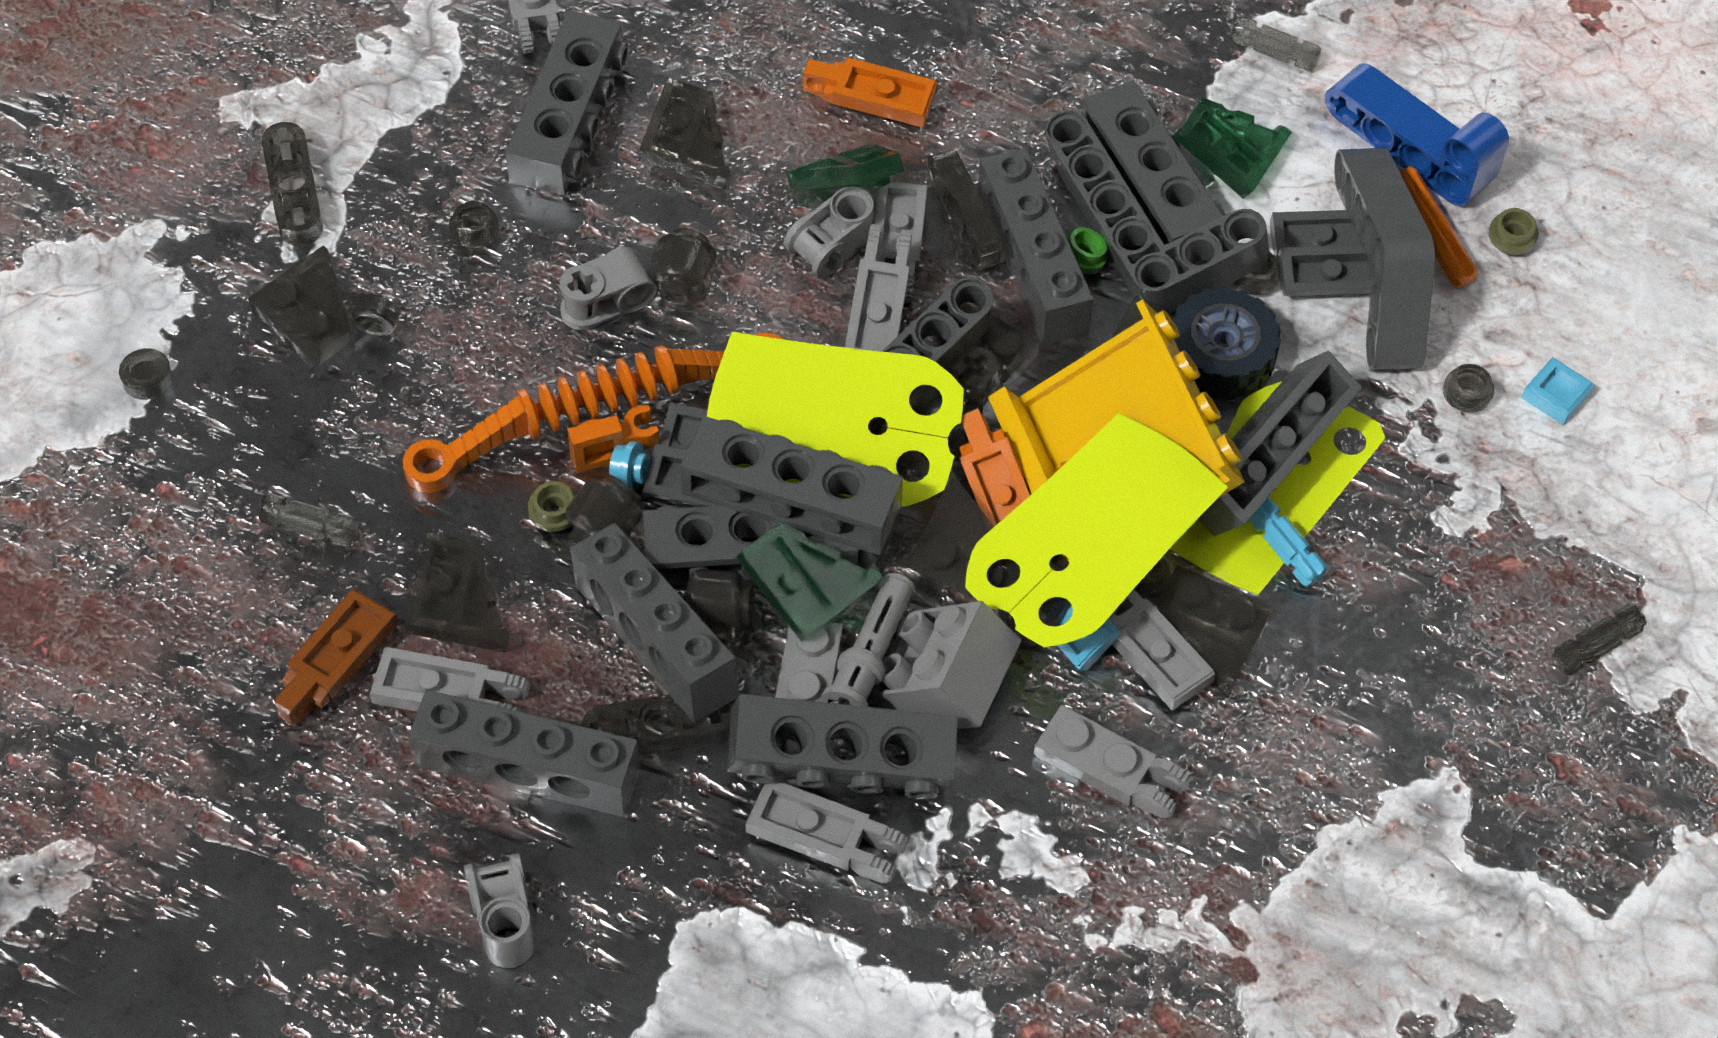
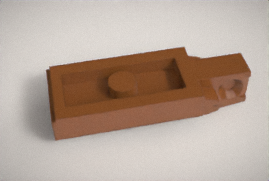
[274,589,398,727]

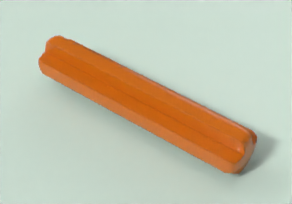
[1399,166,1478,288]

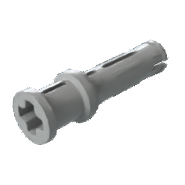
[820,573,915,707]

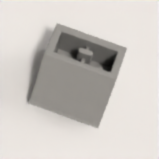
[868,601,1022,729]

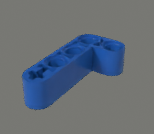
[1325,63,1509,206]

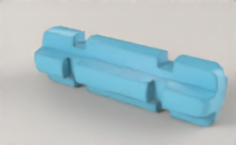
[1249,497,1327,587]

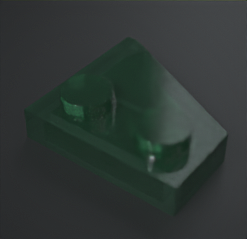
[1172,97,1292,199]
[785,143,904,190]
[736,522,883,642]

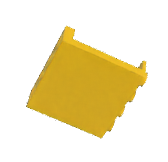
[988,299,1245,566]

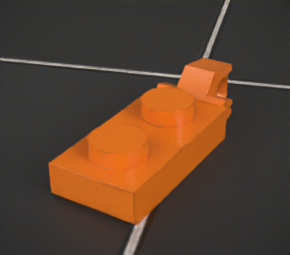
[802,57,938,128]
[959,408,1031,532]

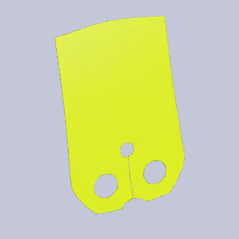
[707,332,964,507]
[1170,381,1386,595]
[965,413,1228,648]

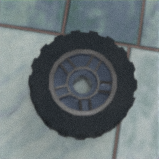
[1172,287,1281,400]

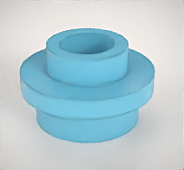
[609,441,651,493]

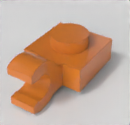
[567,405,660,474]

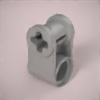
[783,186,874,279]
[559,247,658,330]
[463,853,535,968]

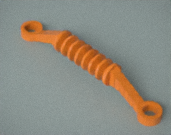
[402,332,785,493]

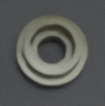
[1488,208,1539,255]
[528,481,580,532]

